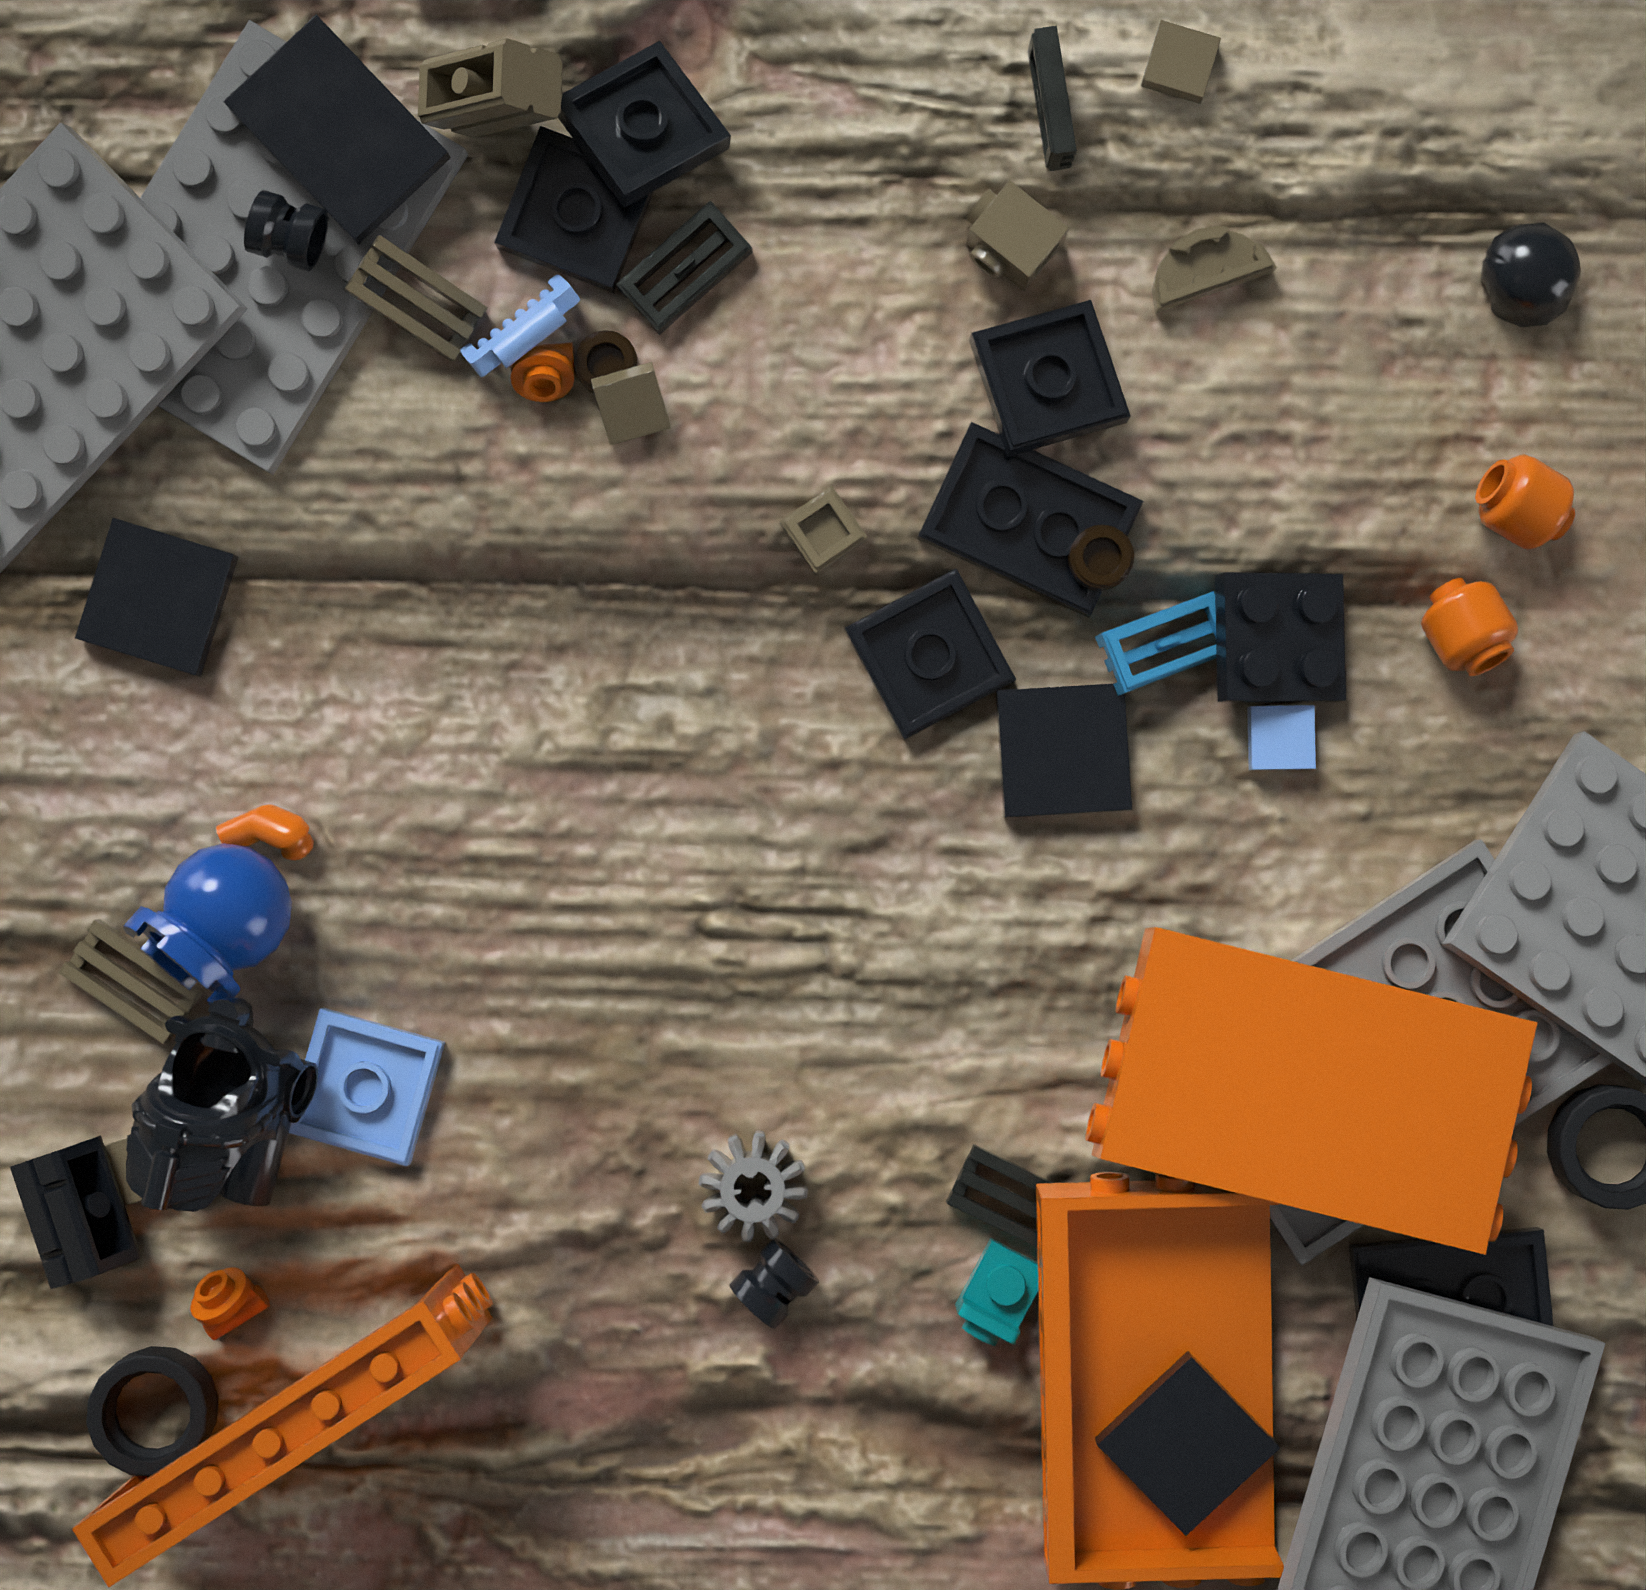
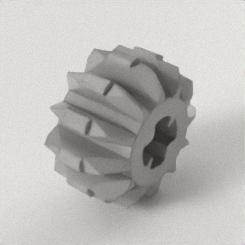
[699,1131,808,1242]

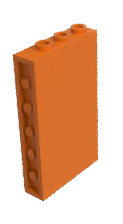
[1085,927,1538,1255]
[1036,1172,1284,1590]
[72,1264,493,1587]

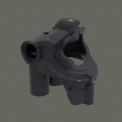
[126,998,318,1212]

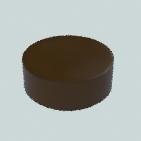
[574,330,639,394]
[1068,525,1134,591]

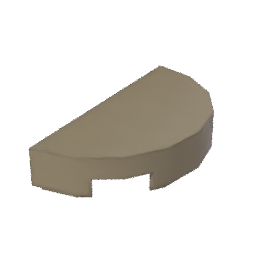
[1152,226,1277,314]

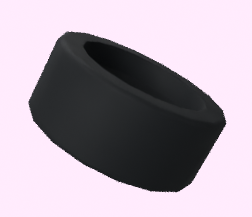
[1546,1084,1646,1210]
[86,1346,219,1477]

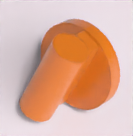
[510,342,575,402]
[191,1267,270,1341]

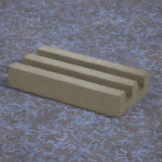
[343,235,488,361]
[58,919,204,1044]

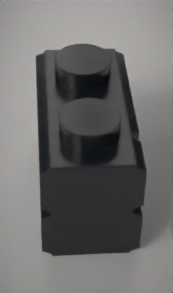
[10,1135,142,1289]

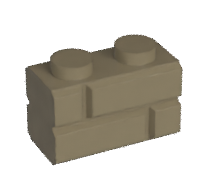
[418,38,563,138]

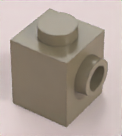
[966,180,1069,291]

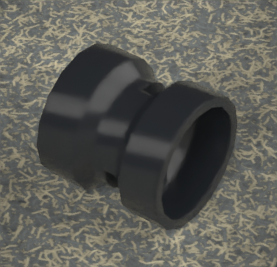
[244,190,329,272]
[729,1238,819,1329]

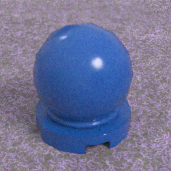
[123,843,292,1005]

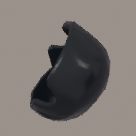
[1481,223,1581,328]

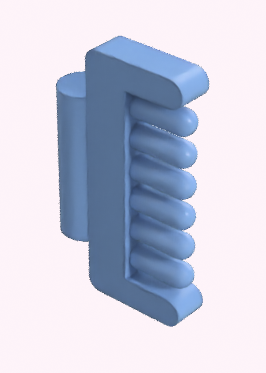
[460,274,580,377]

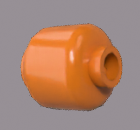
[1475,454,1575,550]
[1421,578,1518,676]

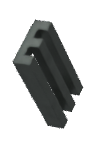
[1027,25,1077,171]
[616,201,753,335]
[946,1144,1053,1247]

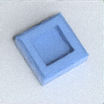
[1247,705,1316,771]

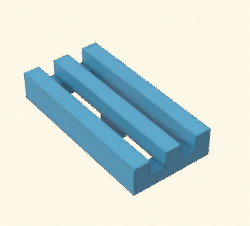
[1095,591,1216,696]

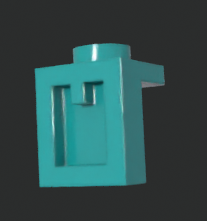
[955,1237,1038,1346]

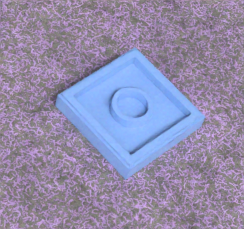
[289,1008,445,1166]

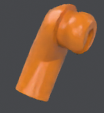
[216,804,314,861]

